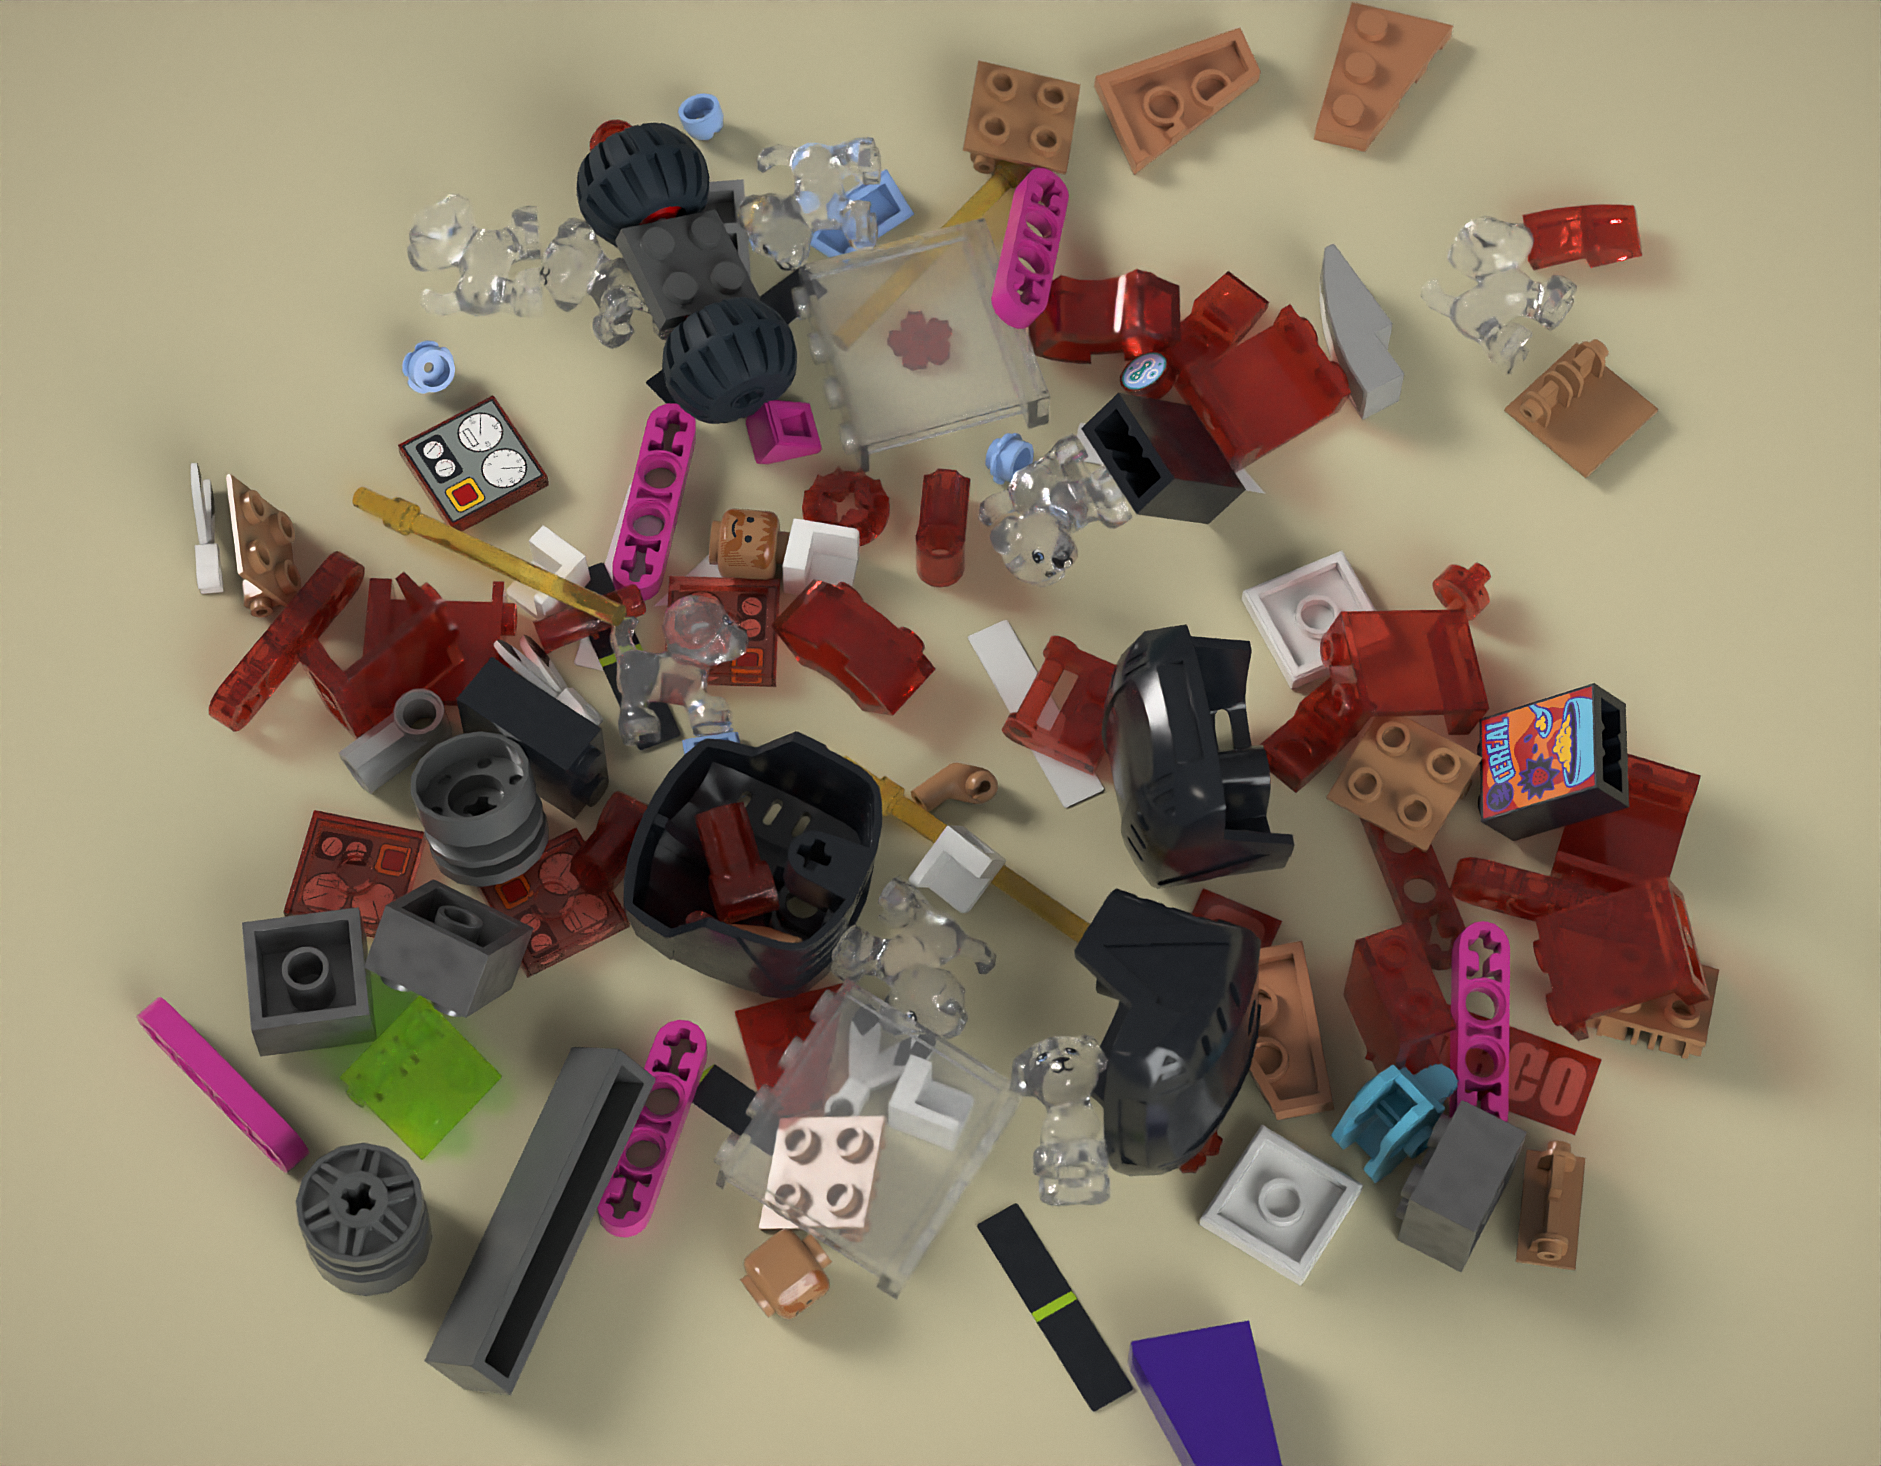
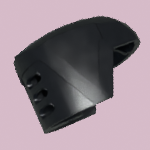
[1102,624,1295,889]
[623,731,882,999]
[1074,888,1261,1176]

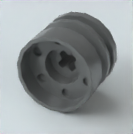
[411,731,549,887]
[296,1143,432,1296]

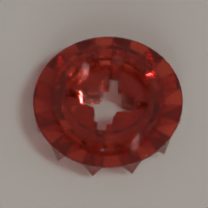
[802,466,890,546]

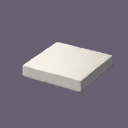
[1242,551,1393,690]
[1199,1125,1363,1286]

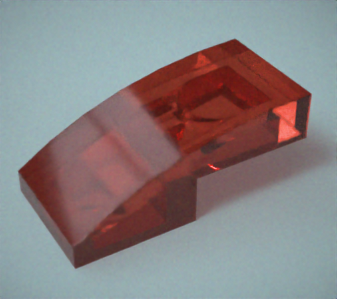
[1522,204,1643,271]
[1154,271,1269,387]
[1260,674,1376,793]

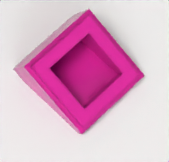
[746,400,822,464]

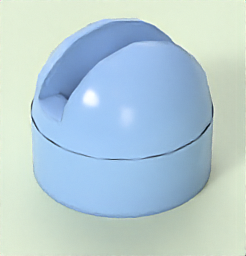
[678,93,723,141]

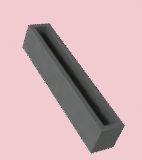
[424,1047,656,1395]

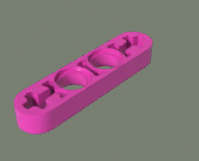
[992,168,1069,329]
[612,403,696,602]
[1449,921,1510,1123]
[136,997,309,1173]
[597,1020,708,1238]

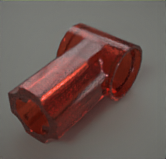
[915,469,971,588]
[569,790,649,896]
[694,802,779,924]

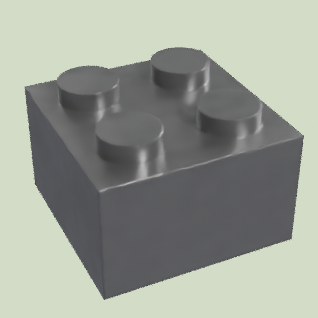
[364,879,534,1018]
[242,907,377,1057]
[1394,1100,1527,1272]

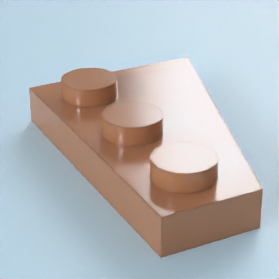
[1314,2,1453,152]
[1094,28,1261,175]
[1249,941,1335,1120]

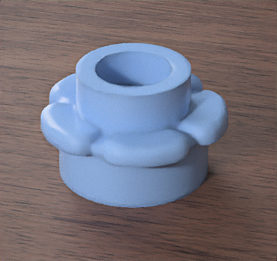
[402,340,455,394]
[985,433,1034,485]

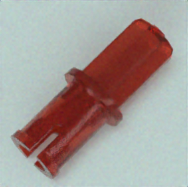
[533,584,647,654]

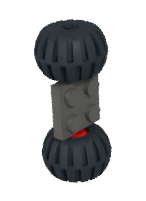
[576,122,797,424]

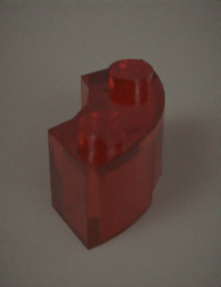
[1028,269,1181,364]
[771,579,936,716]

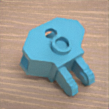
[1331,1063,1459,1184]

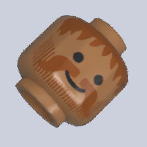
[709,508,790,583]
[740,1229,832,1319]

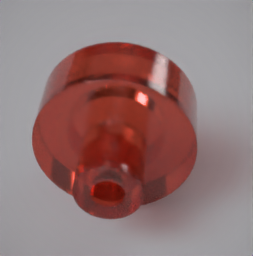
[1432,562,1491,621]

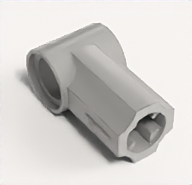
[339,688,452,794]

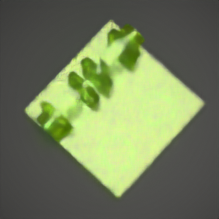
[339,995,503,1160]

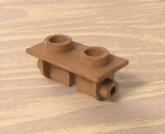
[1515,1141,1585,1270]

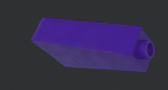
[1128,1320,1282,1466]

